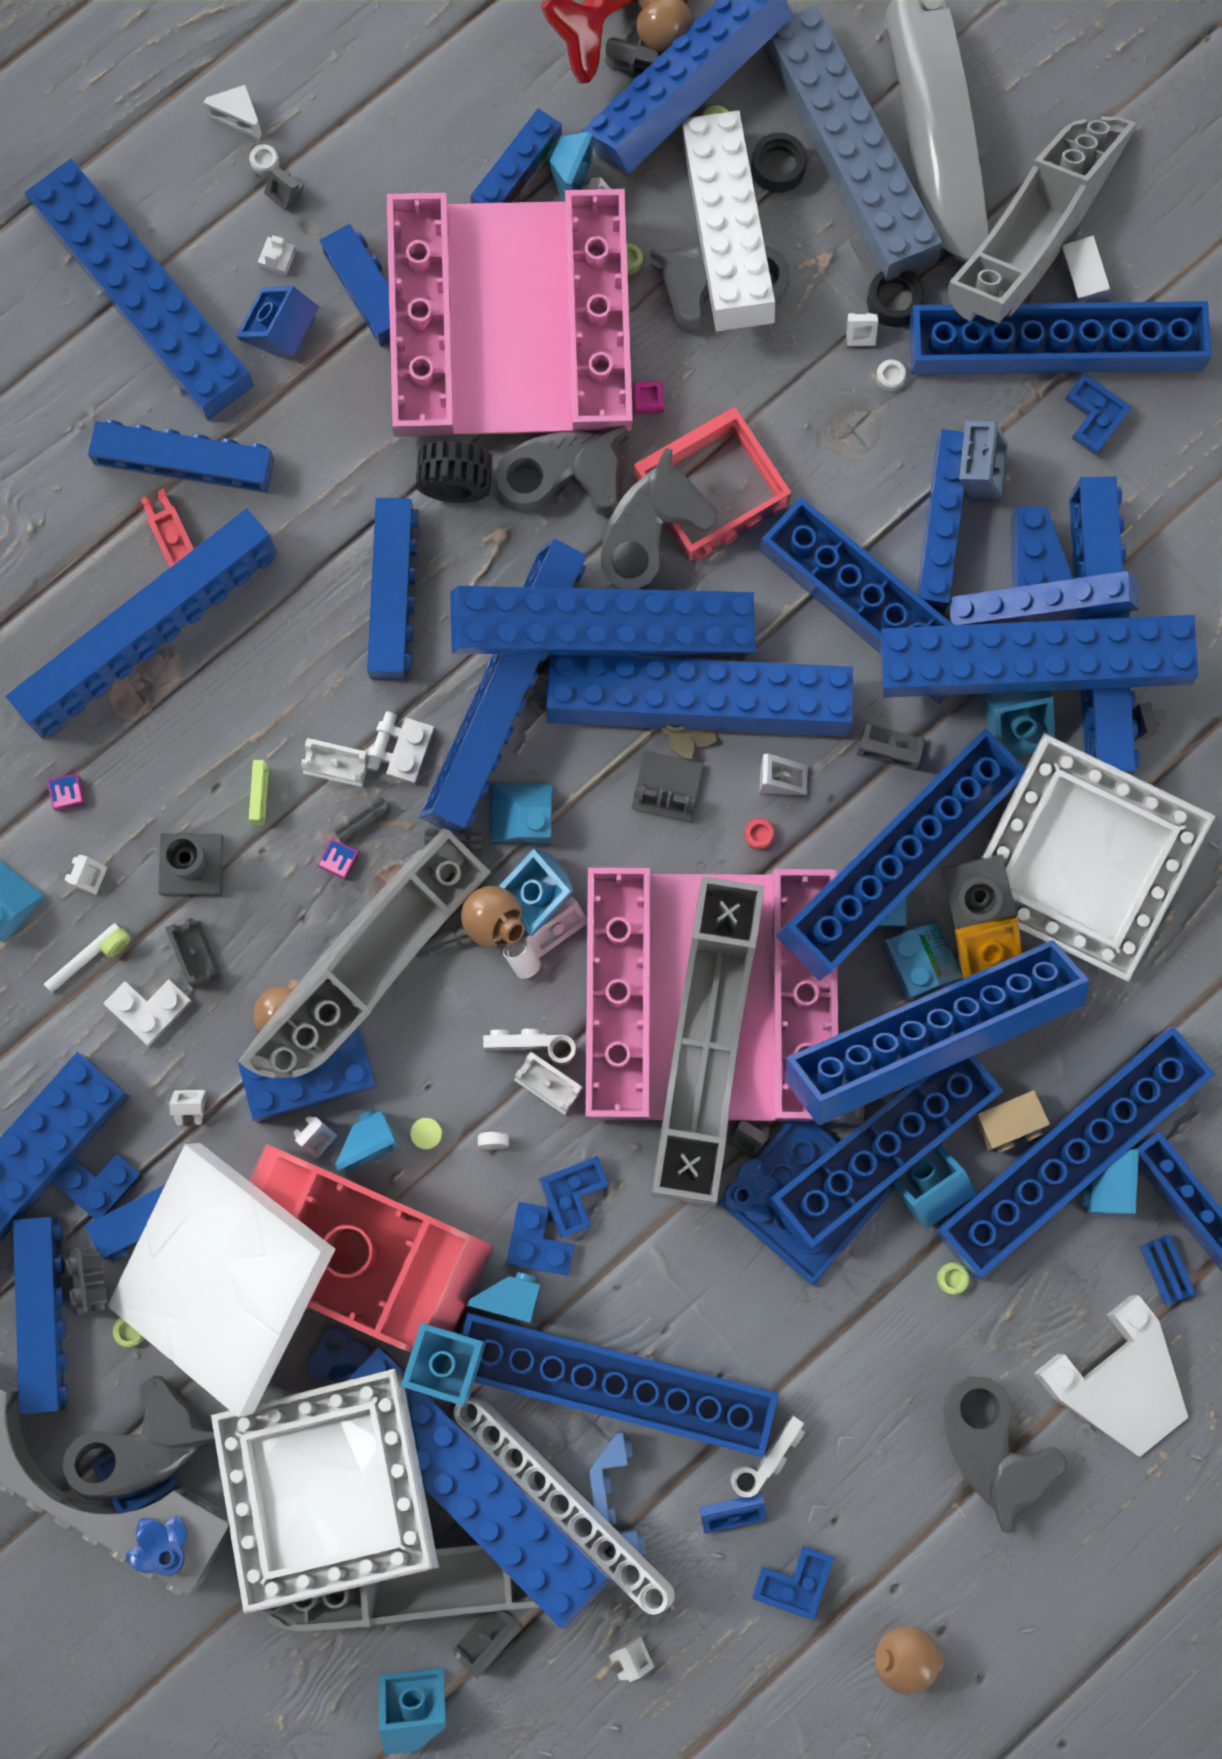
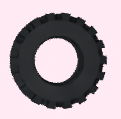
[416,441,493,503]

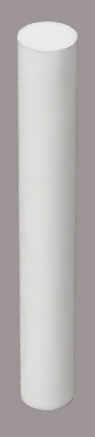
[44,923,120,993]

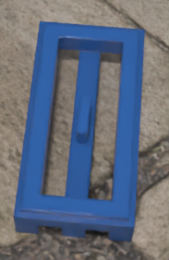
[1139,1234,1196,1305]
[699,1493,767,1534]

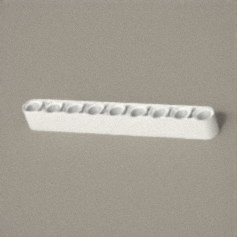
[454,1396,675,1615]

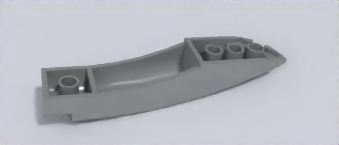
[885,0,989,262]
[948,117,1137,323]
[238,829,491,1078]
[259,1541,540,1632]

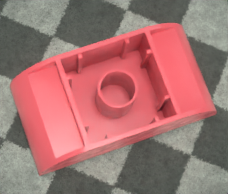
[248,1144,494,1353]

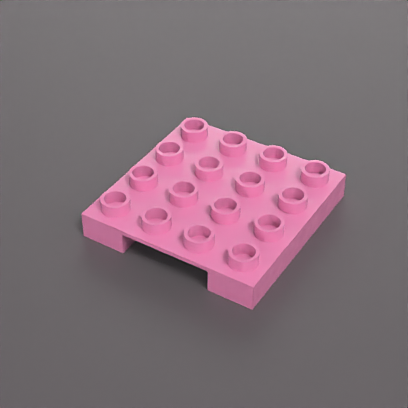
[387,189,633,437]
[586,868,839,1122]

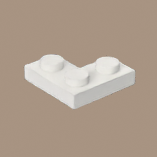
[103,979,193,1046]

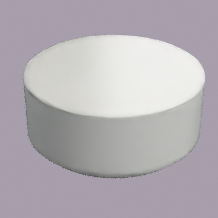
[249,144,280,176]
[876,359,906,391]
[478,1132,509,1150]

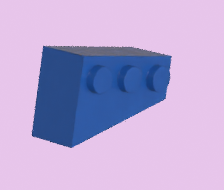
[1011,506,1073,588]

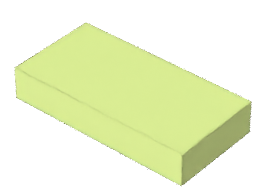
[249,760,269,826]

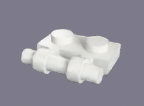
[366,711,435,785]

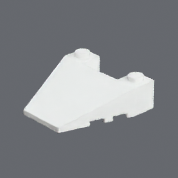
[1033,1295,1188,1457]

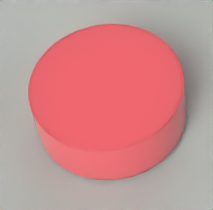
[744,818,775,850]

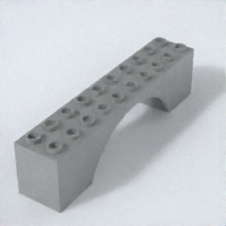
[651,876,765,1206]
[0,1378,231,1597]

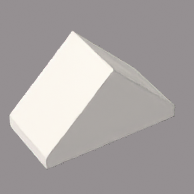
[204,85,262,139]
[760,753,808,795]

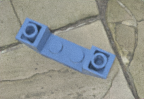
[589,1431,647,1556]

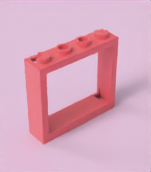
[633,406,792,562]

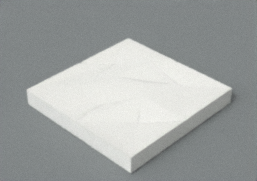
[974,733,1216,982]
[108,1143,335,1418]
[211,1369,439,1614]

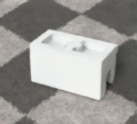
[1062,235,1110,303]
[301,738,369,788]
[514,1052,582,1115]

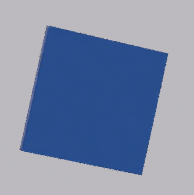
[717,1121,894,1286]

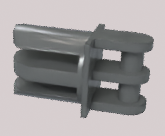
[605,37,658,79]

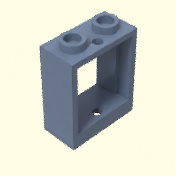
[959,421,1008,501]

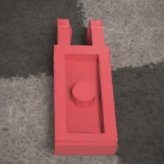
[140,489,194,567]

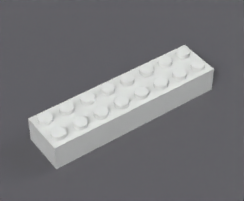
[682,111,775,331]

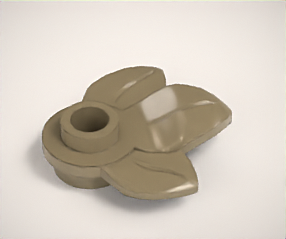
[661,725,717,760]

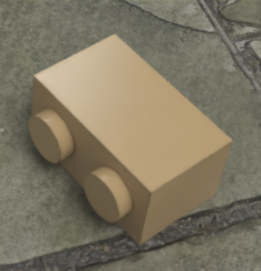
[973,1090,1050,1153]

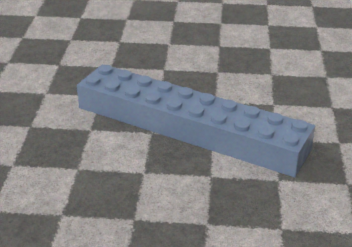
[763,5,942,282]

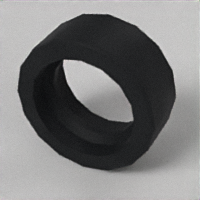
[751,133,807,193]
[866,270,924,327]

